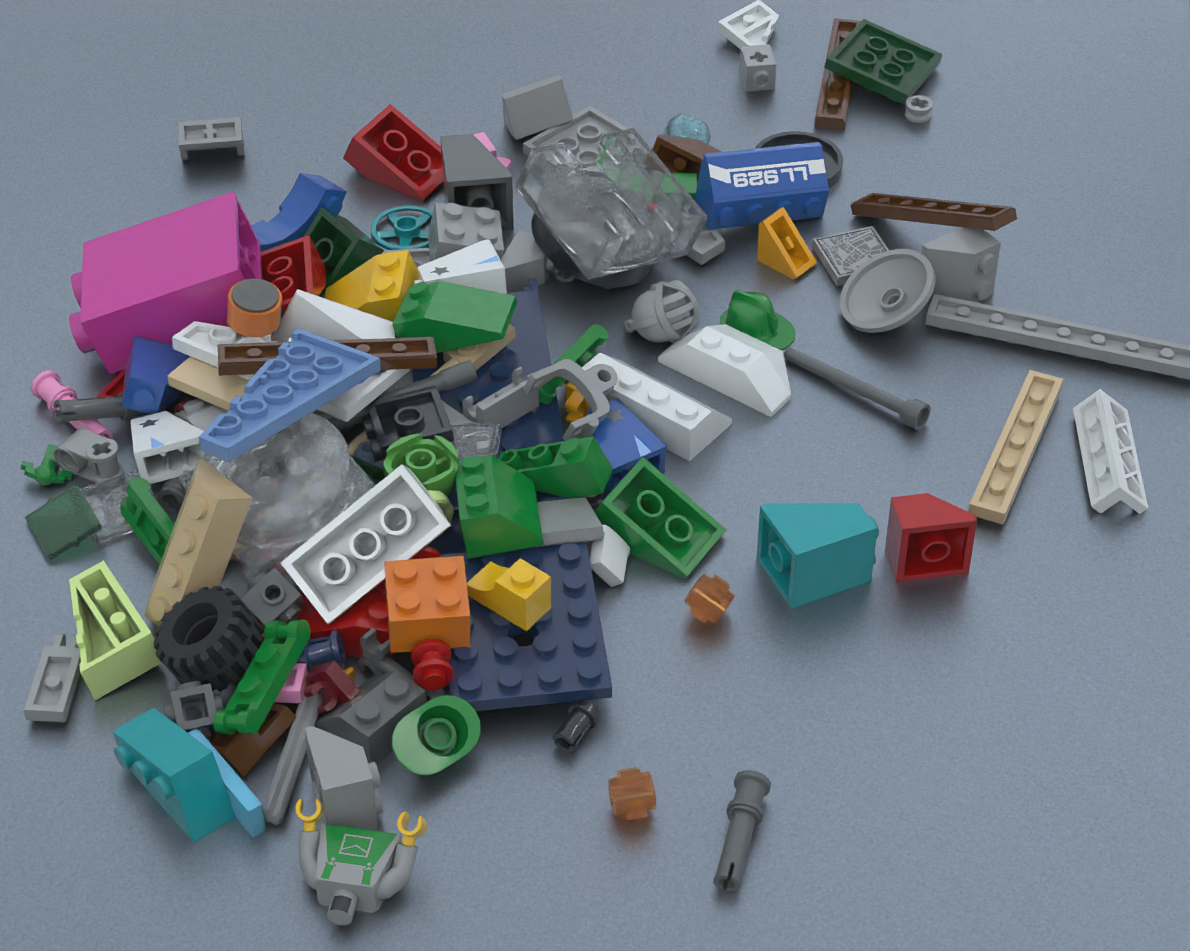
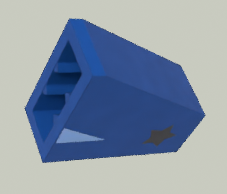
[588,398,667,498]

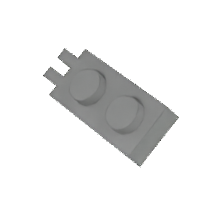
[24,634,81,722]

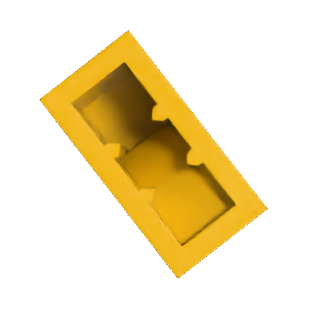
[467,558,551,631]

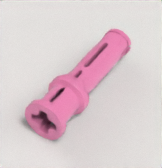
[31,370,113,439]

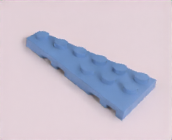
[199,328,381,462]

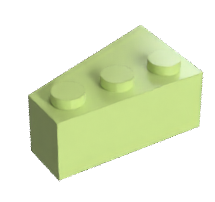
[69,560,162,700]

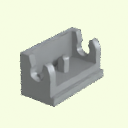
[178,117,244,161]
[462,366,539,436]

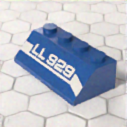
[693,142,829,230]

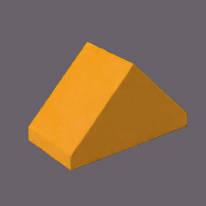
[757,207,817,279]

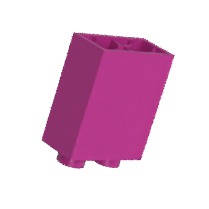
[69,191,262,374]

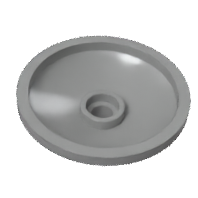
[840,249,936,333]

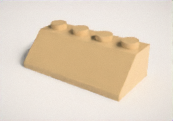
[144,460,252,627]

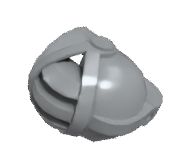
[623,279,700,343]

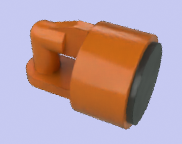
[227,278,282,340]

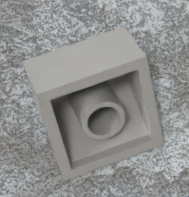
[921,227,1001,302]
[304,726,383,831]

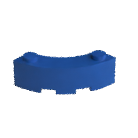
[251,173,347,252]

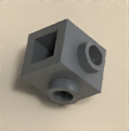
[240,567,304,628]
[163,681,223,739]

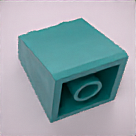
[756,503,879,609]

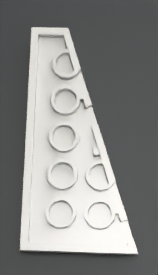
[172,321,410,422]

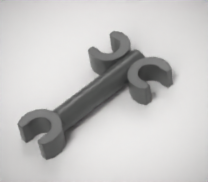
[357,628,447,703]

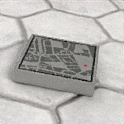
[812,226,889,286]

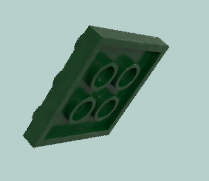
[824,19,943,105]

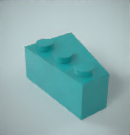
[112,708,236,843]

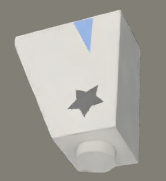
[414,239,507,294]
[130,411,215,484]

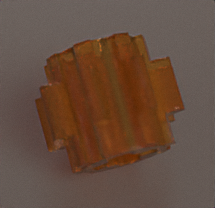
[684,574,735,624]
[608,767,656,820]

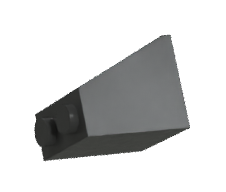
[440,134,514,230]

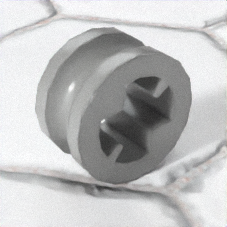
[904,95,933,123]

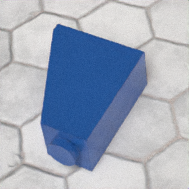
[121,336,198,414]

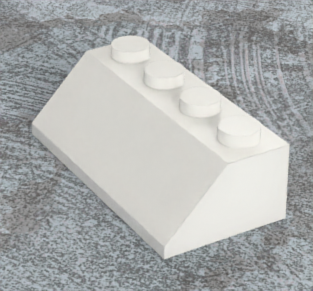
[582,353,732,462]
[281,464,451,624]

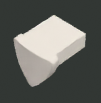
[586,525,630,587]

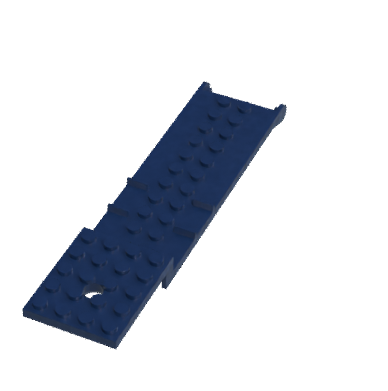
[411,278,612,711]

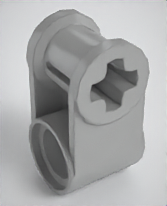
[53,427,125,486]

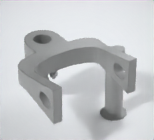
[523,359,618,441]

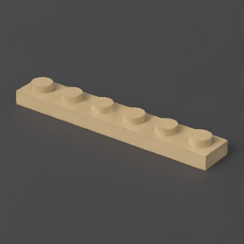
[968,370,1063,524]

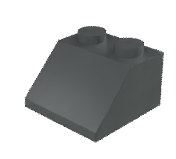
[314,670,426,765]

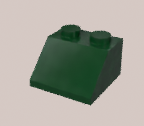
[303,208,384,295]

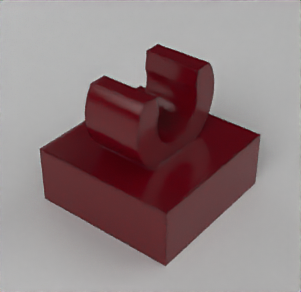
[304,661,360,713]

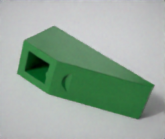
[498,436,613,499]

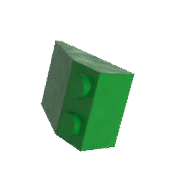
[392,281,518,353]
[594,457,727,580]

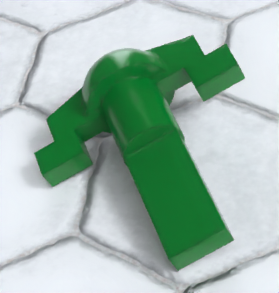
[20,444,73,486]

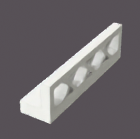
[1073,389,1148,514]

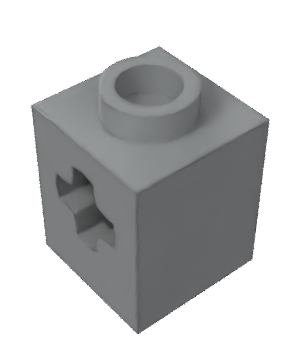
[739,44,777,92]

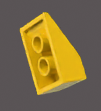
[324,250,419,322]

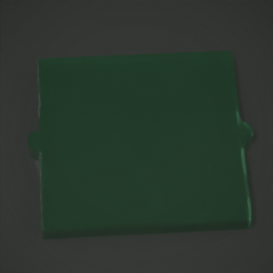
[25,484,103,561]

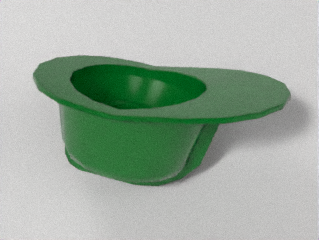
[720,290,795,350]
[392,695,481,775]

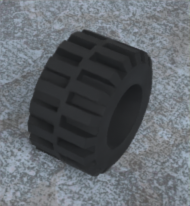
[154,586,265,692]

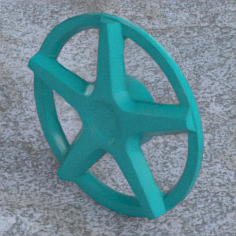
[371,205,433,250]

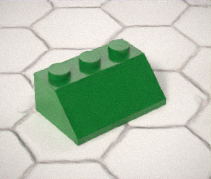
[455,455,544,559]

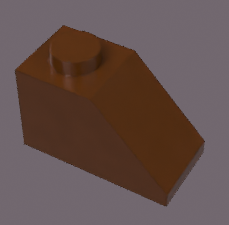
[647,135,722,184]

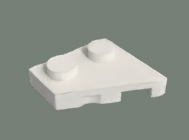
[717,0,779,60]

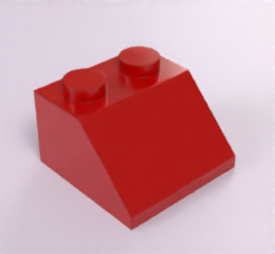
[885,493,977,582]

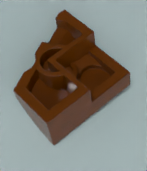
[209,704,297,777]

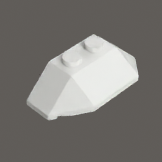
[658,324,791,417]

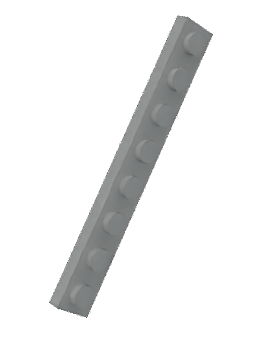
[925,294,1190,379]

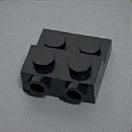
[362,386,454,462]

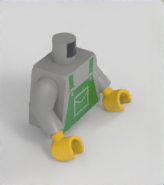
[295,798,427,925]

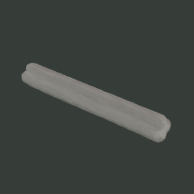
[263,692,323,825]

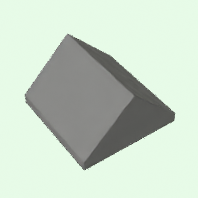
[502,74,574,140]

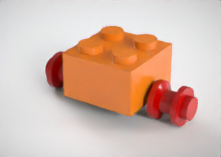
[384,547,470,691]

